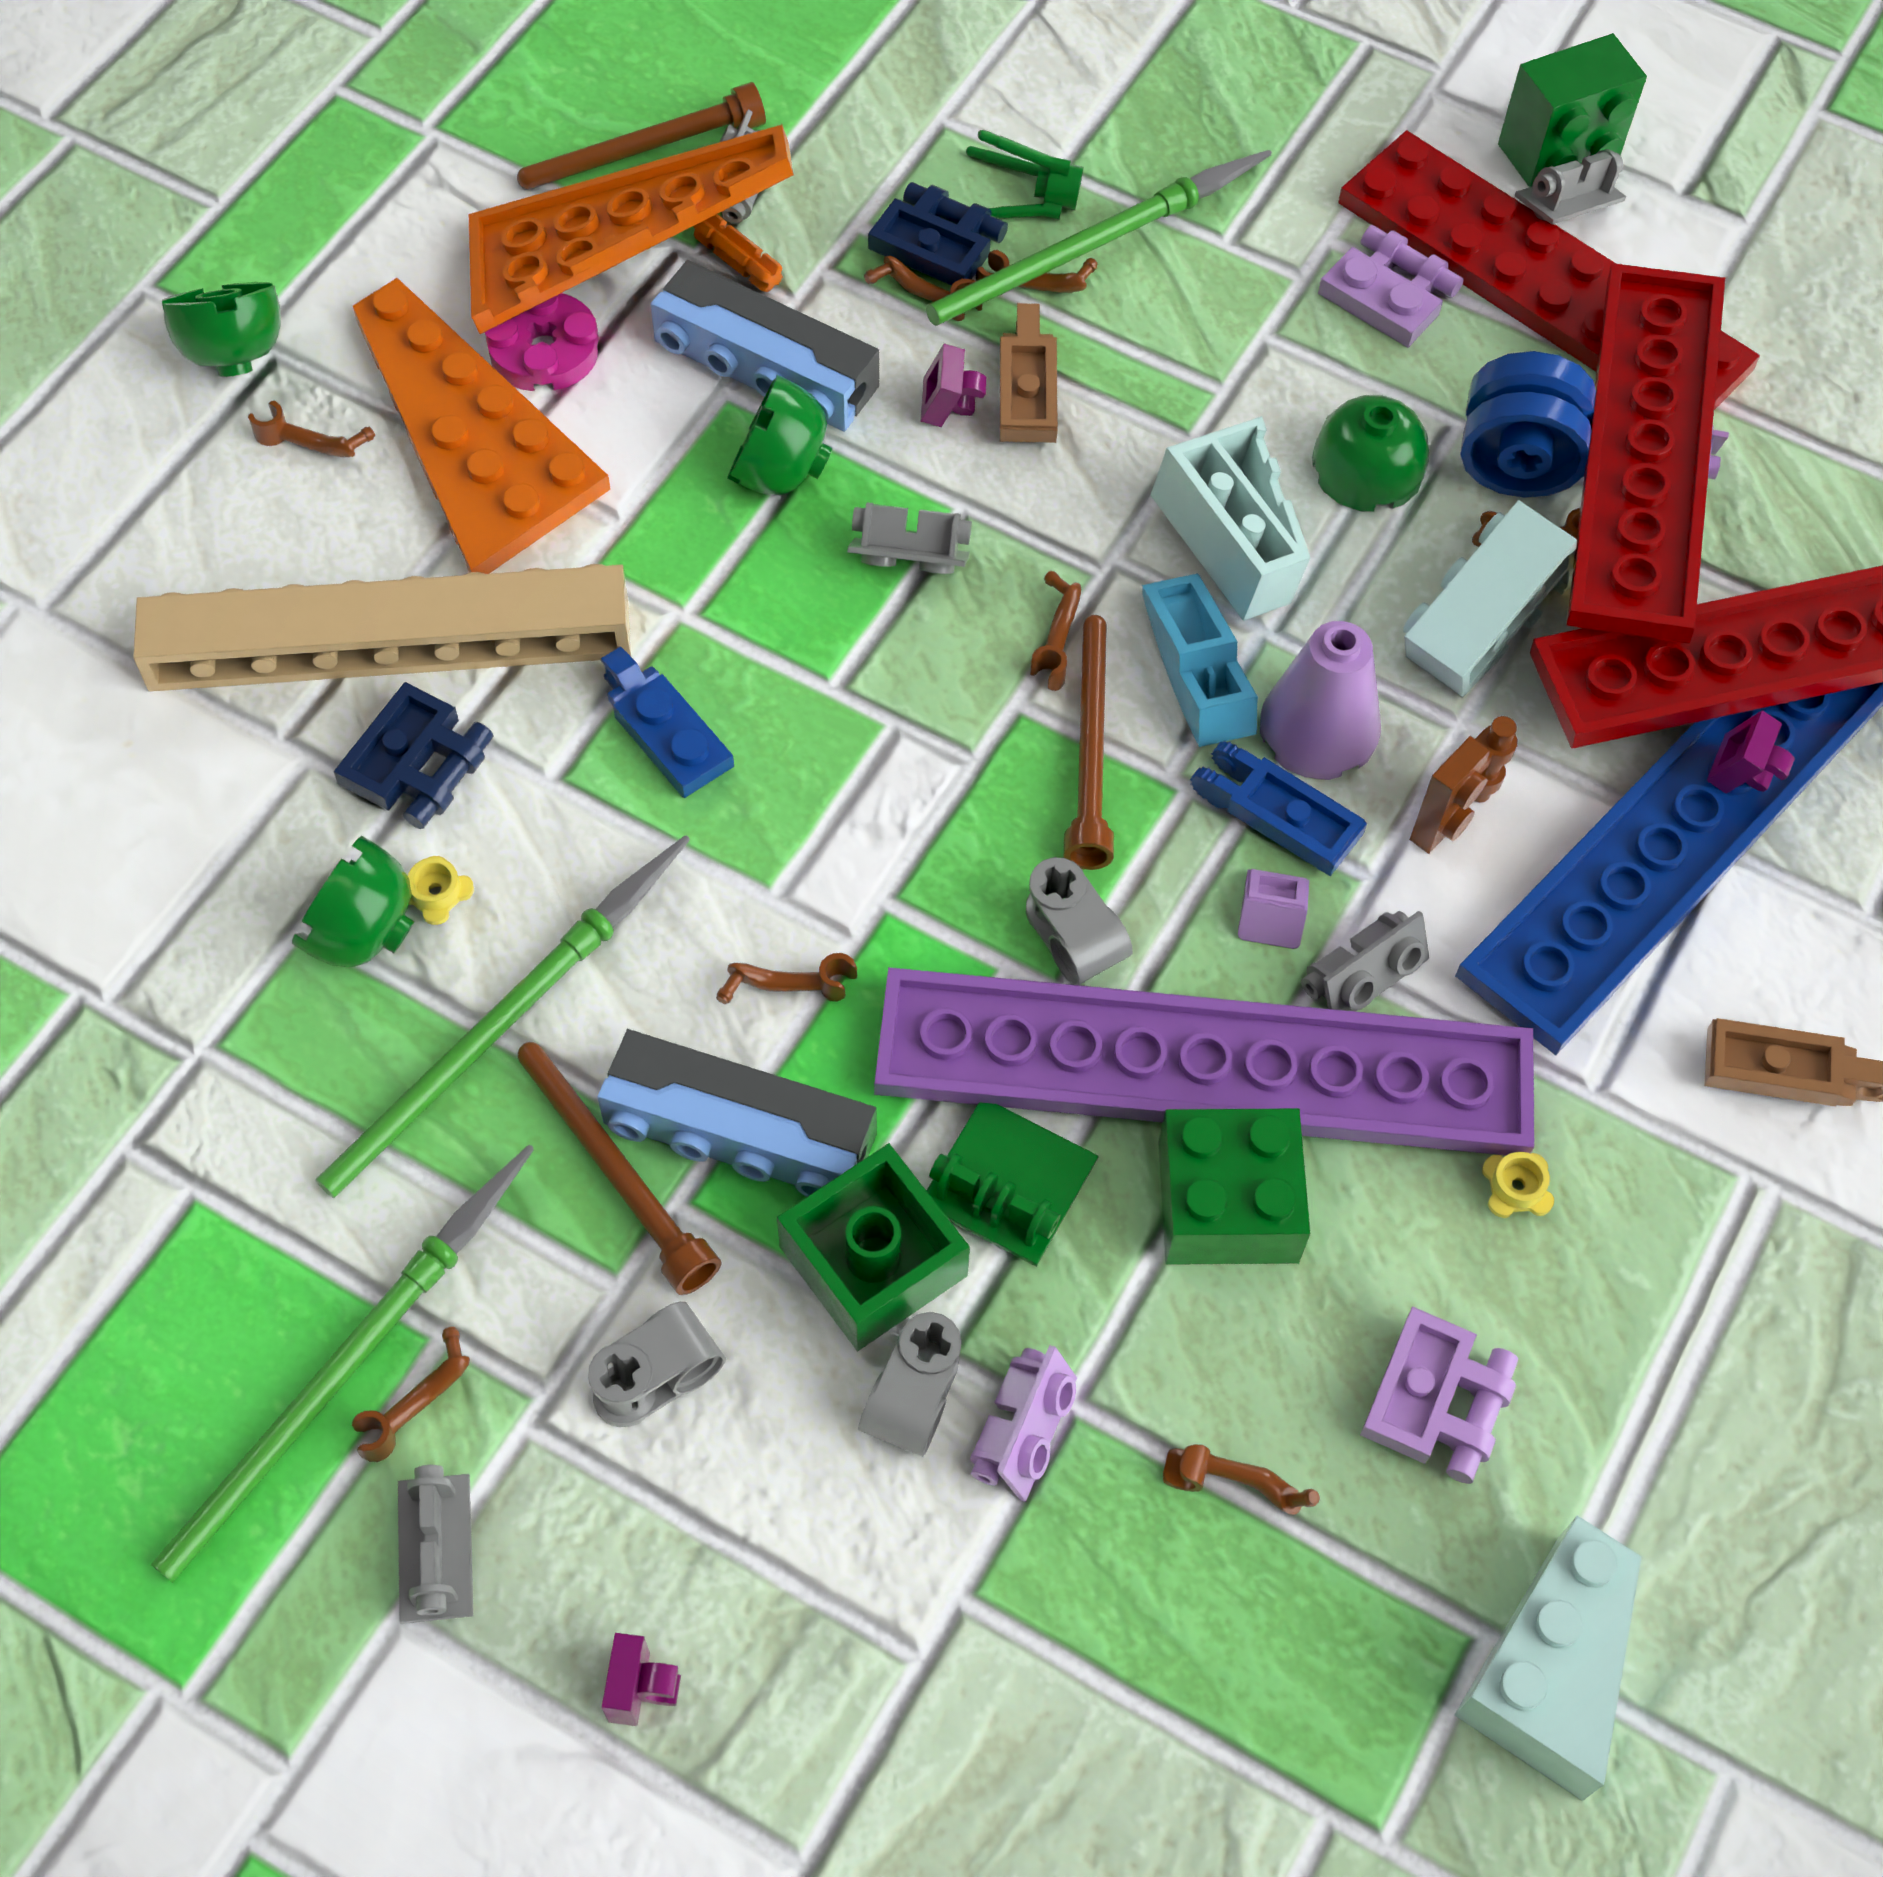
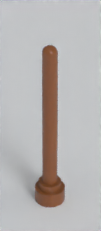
[517,82,766,189]
[1064,615,1114,870]
[518,1042,722,1295]

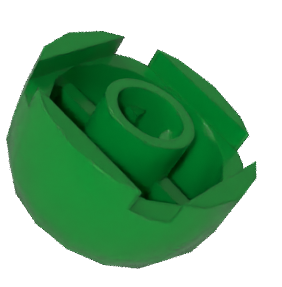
[162,282,281,377]
[727,374,832,495]
[1312,395,1429,512]
[292,836,415,967]

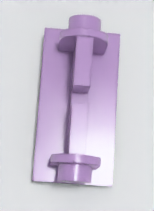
[970,1345,1077,1502]

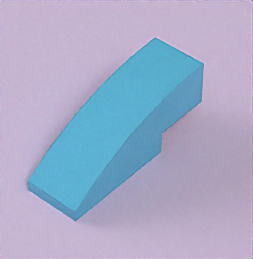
[1142,573,1258,747]

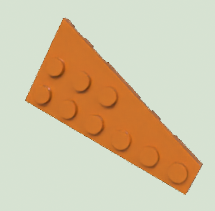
[468,124,794,334]
[353,278,611,574]

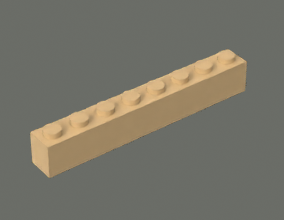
[133,564,631,692]

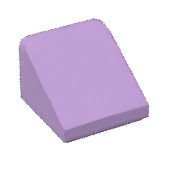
[1238,869,1309,949]

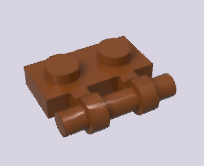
[1409,716,1518,854]

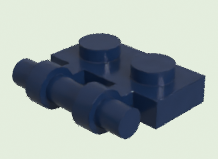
[868,182,1008,286]
[333,682,494,829]

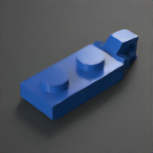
[601,646,734,798]

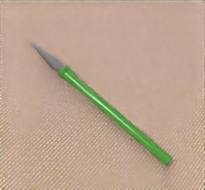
[926,150,1272,326]
[315,836,690,1198]
[151,1145,534,1583]

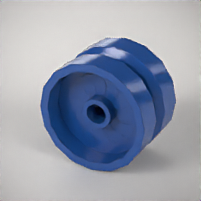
[1460,351,1596,498]

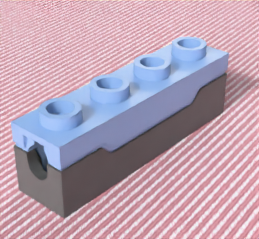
[650,259,879,432]
[597,1029,877,1197]

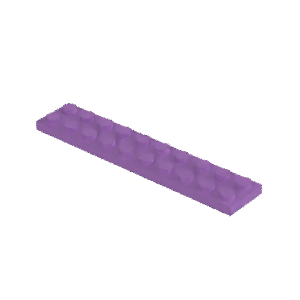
[874,967,1534,1155]

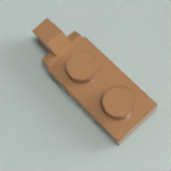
[1000,303,1058,443]
[1704,1018,1883,1107]

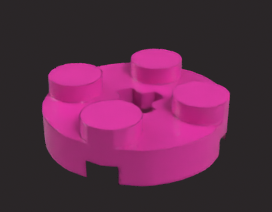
[485,293,599,391]

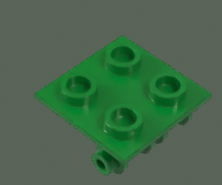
[926,1102,1099,1267]

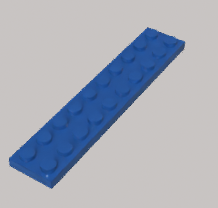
[1455,682,1883,1056]

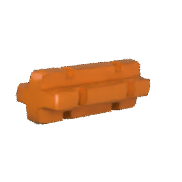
[693,214,783,292]

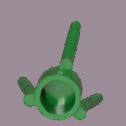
[966,130,1084,220]

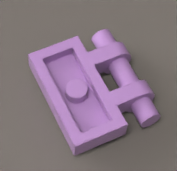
[1318,225,1464,348]
[1360,1306,1518,1484]

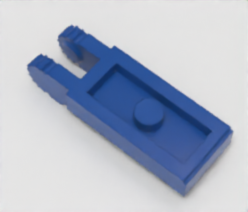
[1190,740,1367,877]

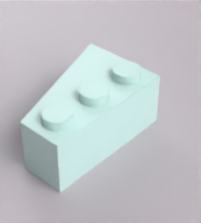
[1151,416,1311,621]
[1403,500,1577,697]
[1455,1515,1642,1801]

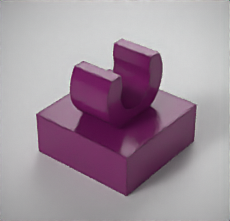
[920,343,987,428]
[1707,710,1795,794]
[601,1633,681,1726]

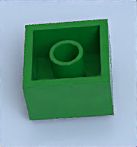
[1498,33,1647,187]
[1158,1108,1310,1265]
[777,1143,970,1352]

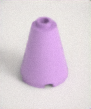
[1260,621,1381,780]

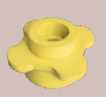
[408,856,474,925]
[1482,1152,1554,1218]

